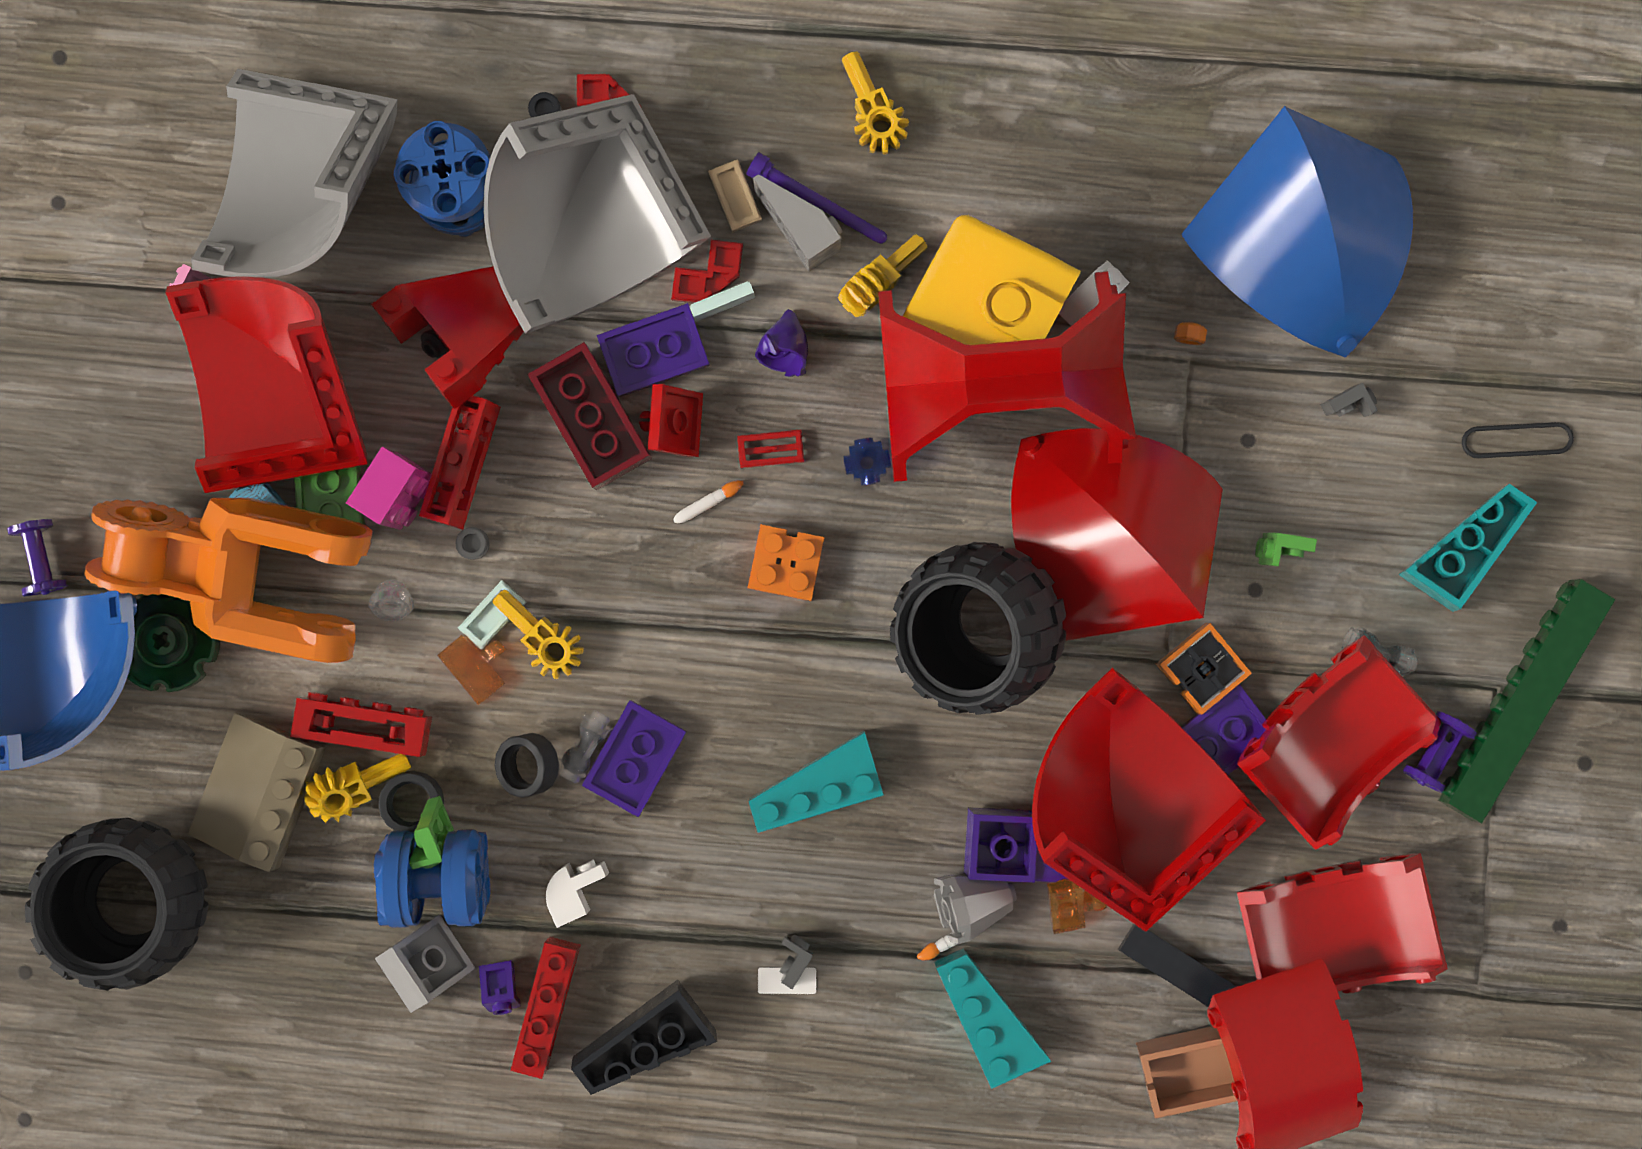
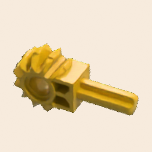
[842,51,909,155]
[838,234,927,317]
[492,589,584,679]
[304,754,411,823]

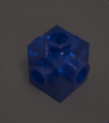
[843,438,891,486]

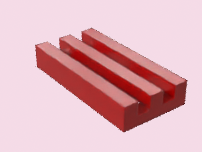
[737,430,804,469]

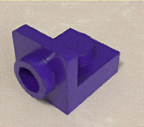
[479,960,521,1015]

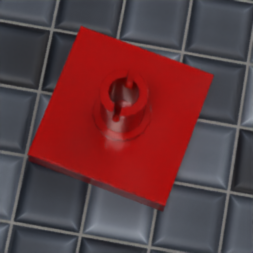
[639,384,703,457]

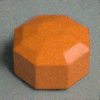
[1174,322,1207,345]

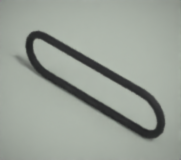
[1461,422,1574,458]

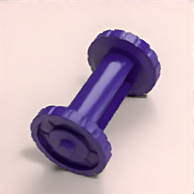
[7,519,68,596]
[1403,711,1477,793]

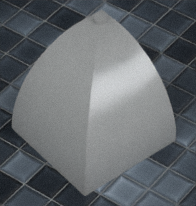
[191,69,398,278]
[484,94,711,334]

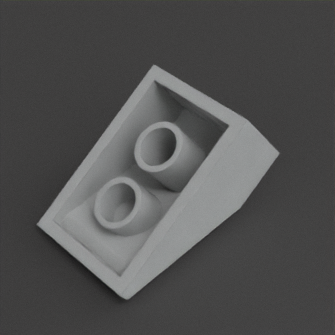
[753,174,843,272]

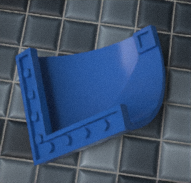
[1181,106,1413,358]
[0,591,137,771]

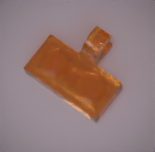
[437,634,507,705]
[1047,879,1107,934]

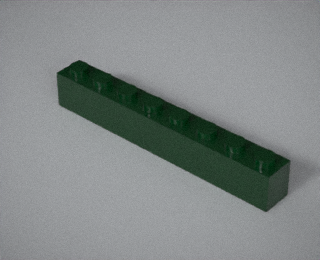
[1438,579,1616,824]

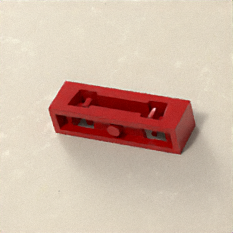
[419,396,501,530]
[290,692,432,757]
[510,937,581,1079]

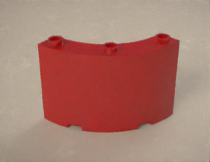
[1237,635,1441,850]
[1237,853,1448,994]
[1207,958,1363,1149]

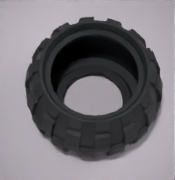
[890,542,1067,715]
[25,817,209,991]

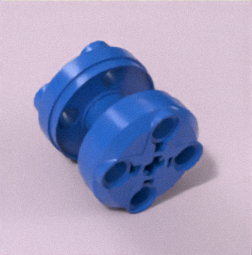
[393,121,491,237]
[374,829,490,928]

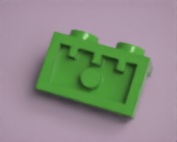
[1255,533,1317,566]
[409,796,454,869]

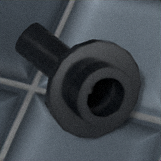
[420,329,449,359]

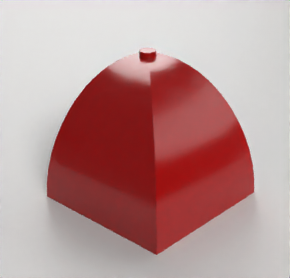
[165,277,368,493]
[1011,428,1223,641]
[1032,667,1266,932]

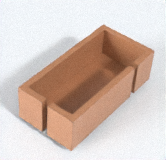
[1136,1026,1237,1119]

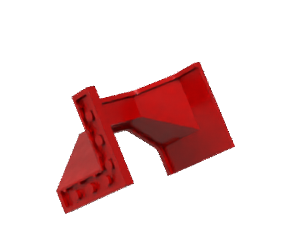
[878,271,1136,482]

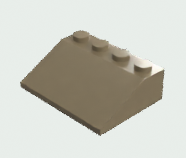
[188,713,326,872]

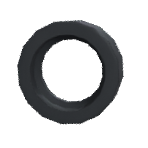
[494,733,559,798]
[378,771,445,832]

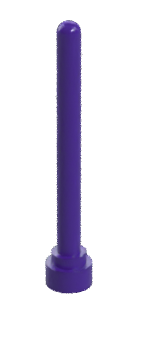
[746,152,887,244]

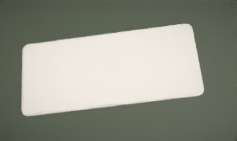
[758,967,816,994]

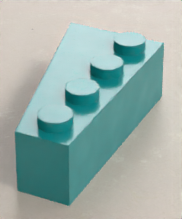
[1398,484,1537,612]
[748,730,884,833]
[934,948,1051,1089]

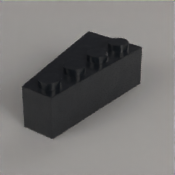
[571,980,717,1095]

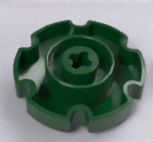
[127,594,220,692]

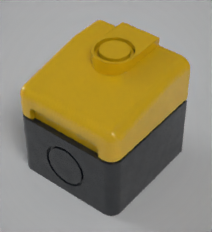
[903,215,1081,345]

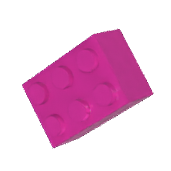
[346,446,432,530]

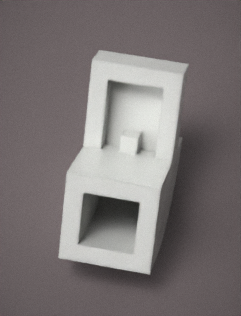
[1059,260,1130,326]
[546,859,609,928]

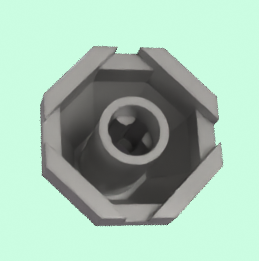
[934,875,1017,944]

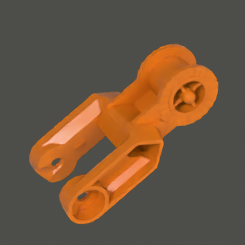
[85,498,373,663]

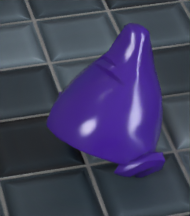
[755,309,808,377]

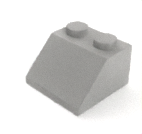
[375,915,475,1013]

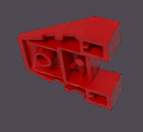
[371,266,524,409]

